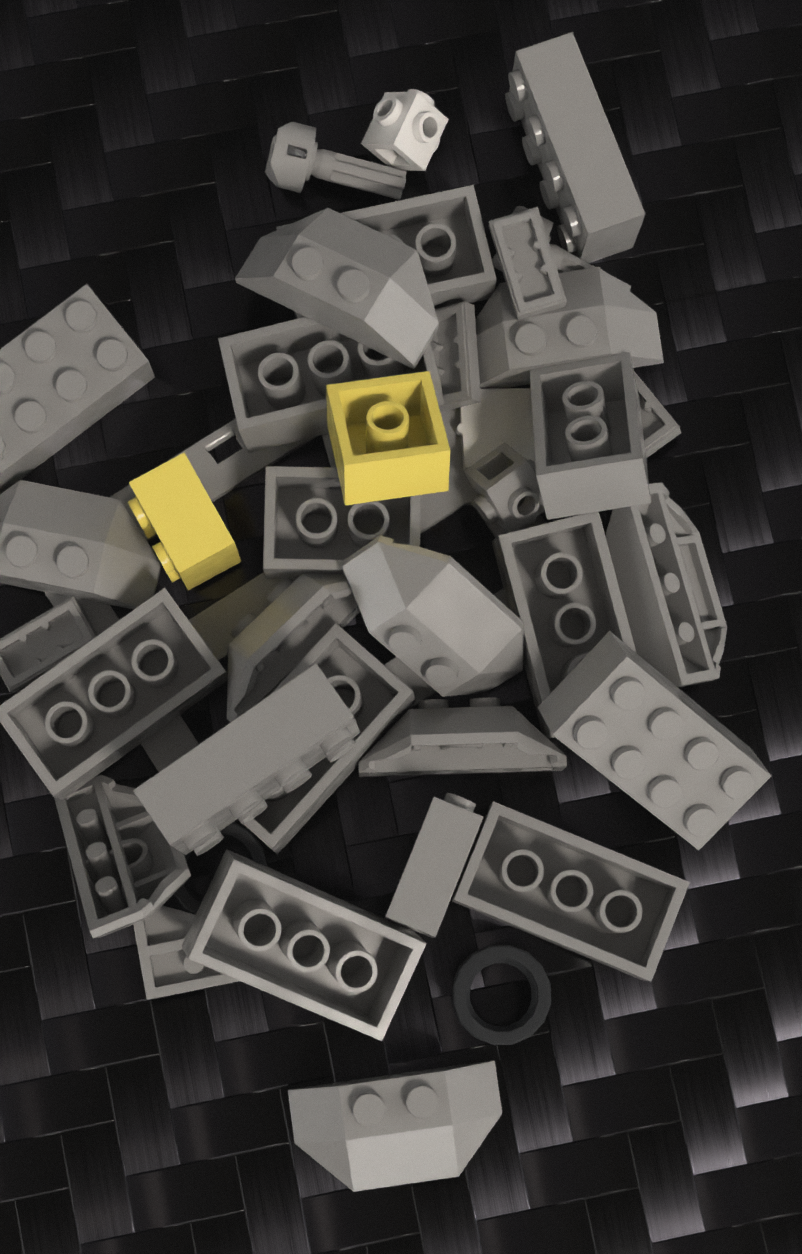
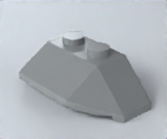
[235,208,439,369]
[475,267,664,388]
[0,480,162,610]
[605,482,727,687]
[342,535,524,697]
[227,573,360,723]
[358,697,567,777]
[54,775,191,938]
[288,1060,502,1192]

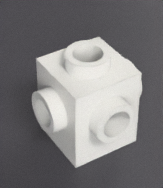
[361,89,449,171]

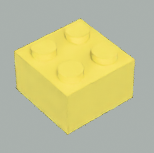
[326,371,451,506]
[127,453,241,591]

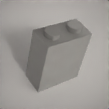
[385,793,483,938]

